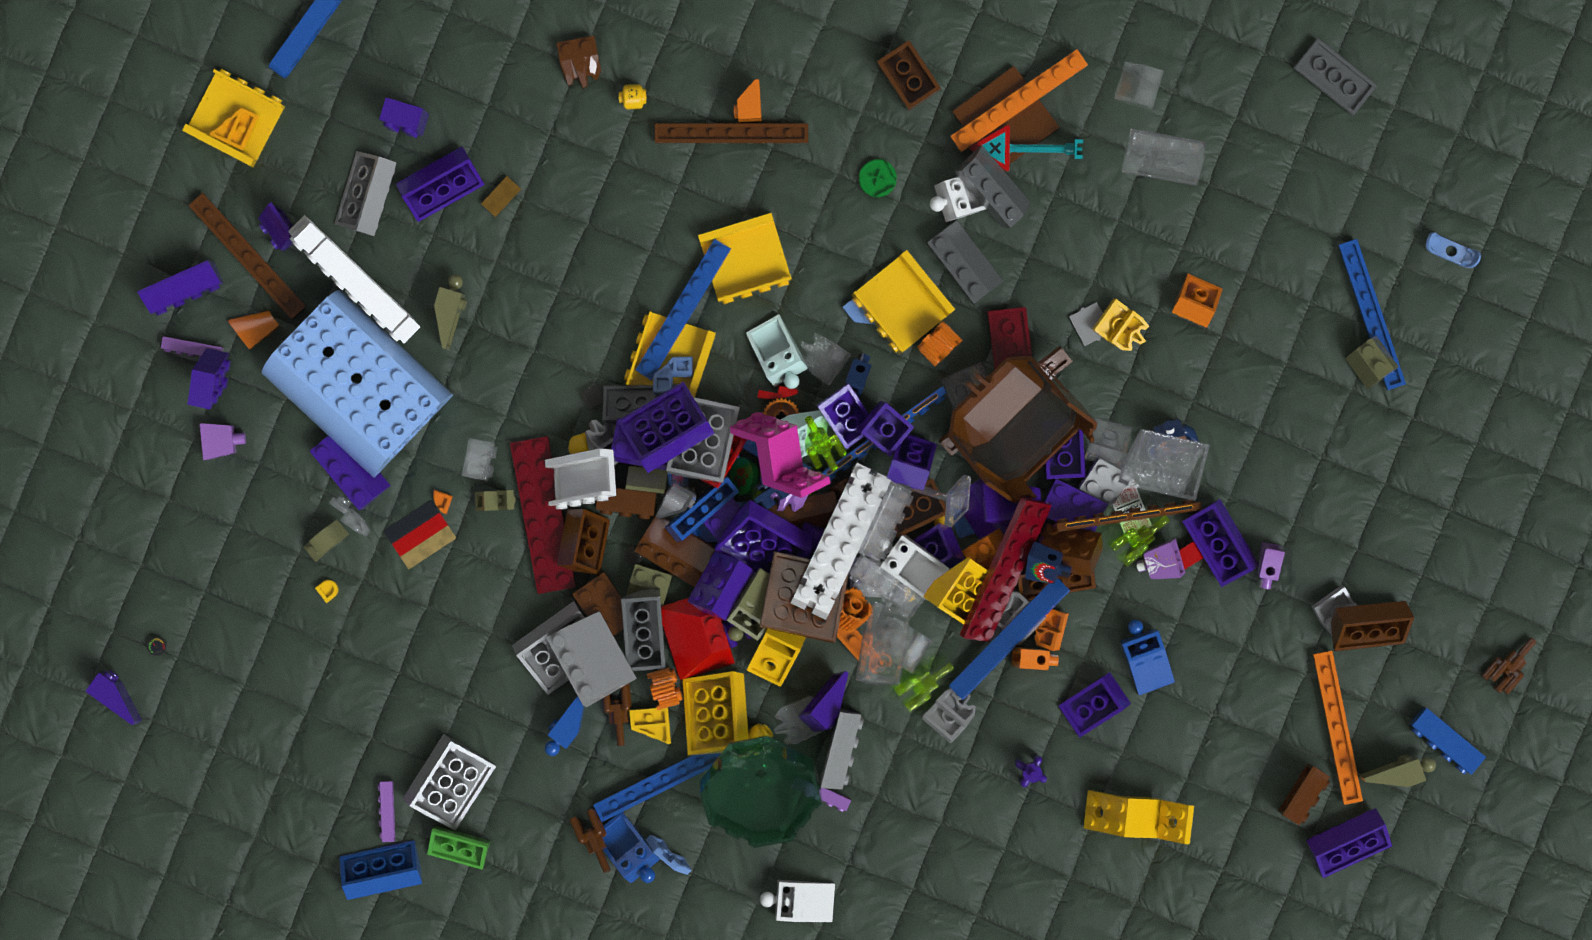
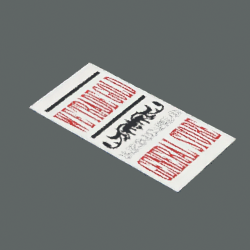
[1113,477,1154,541]

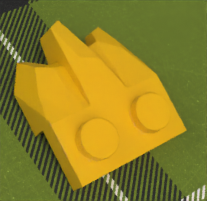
[1092,298,1149,351]

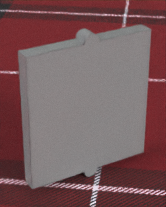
[1069,302,1103,346]

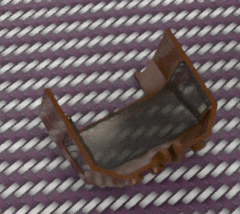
[948,356,1097,504]

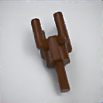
[1481,637,1537,695]
[602,683,632,746]
[569,809,611,873]

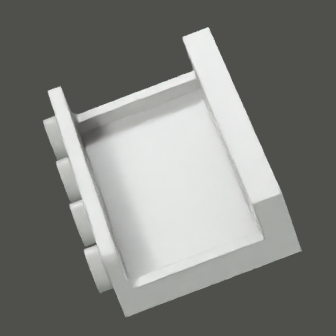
[545,448,616,509]

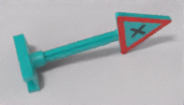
[969,125,1084,171]

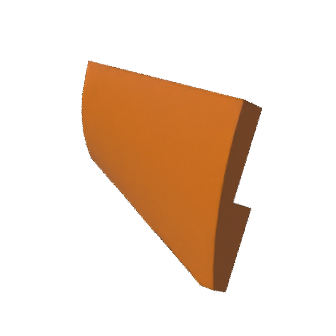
[228,311,281,350]
[1035,609,1069,651]

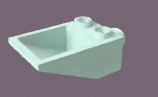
[746,315,808,389]
[781,410,828,457]

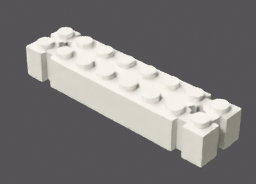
[288,215,420,343]
[791,463,891,620]

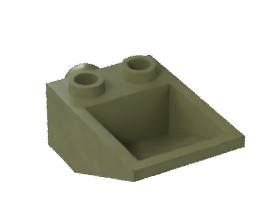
[434,274,467,351]
[727,568,769,641]
[1358,754,1436,787]

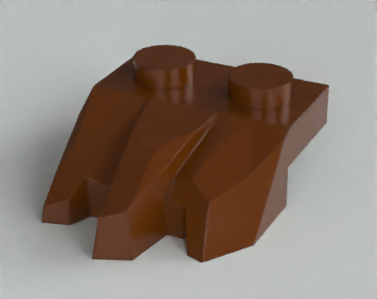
[557,36,601,89]

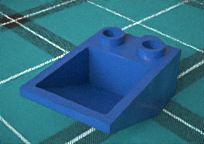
[1119,620,1175,695]
[545,696,585,756]
[603,812,660,883]

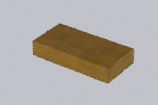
[481,176,521,217]

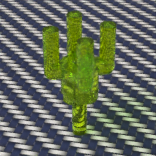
[805,416,846,471]
[1110,516,1170,567]
[894,663,954,712]

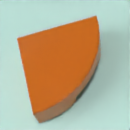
[433,490,453,514]

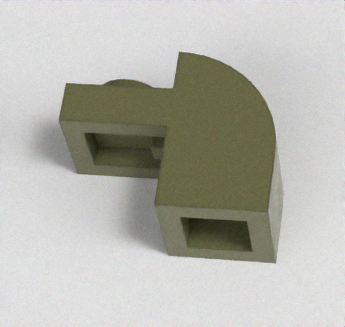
[475,490,515,511]
[304,520,349,562]

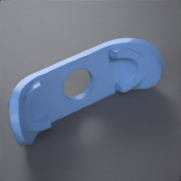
[1426,232,1481,268]

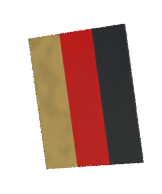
[384,500,456,570]

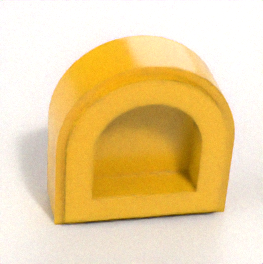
[315,580,339,603]

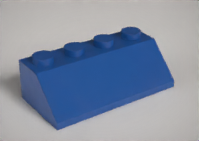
[340,840,422,900]

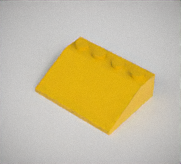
[923,557,988,624]
[683,671,749,755]

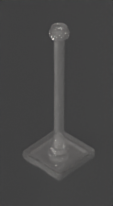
[852,462,971,527]

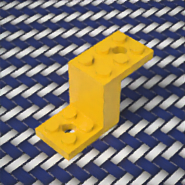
[747,629,806,687]
[1084,790,1194,844]

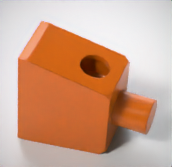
[1011,647,1059,670]

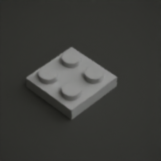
[1079,456,1132,507]

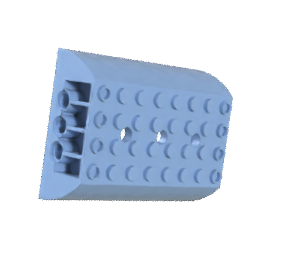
[262,290,453,478]

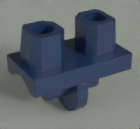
[754,477,790,510]

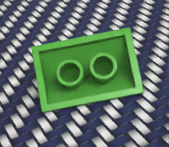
[427,826,491,870]

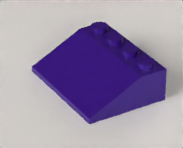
[617,381,714,473]
[715,500,812,573]

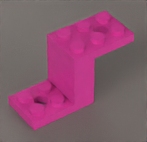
[730,412,830,498]

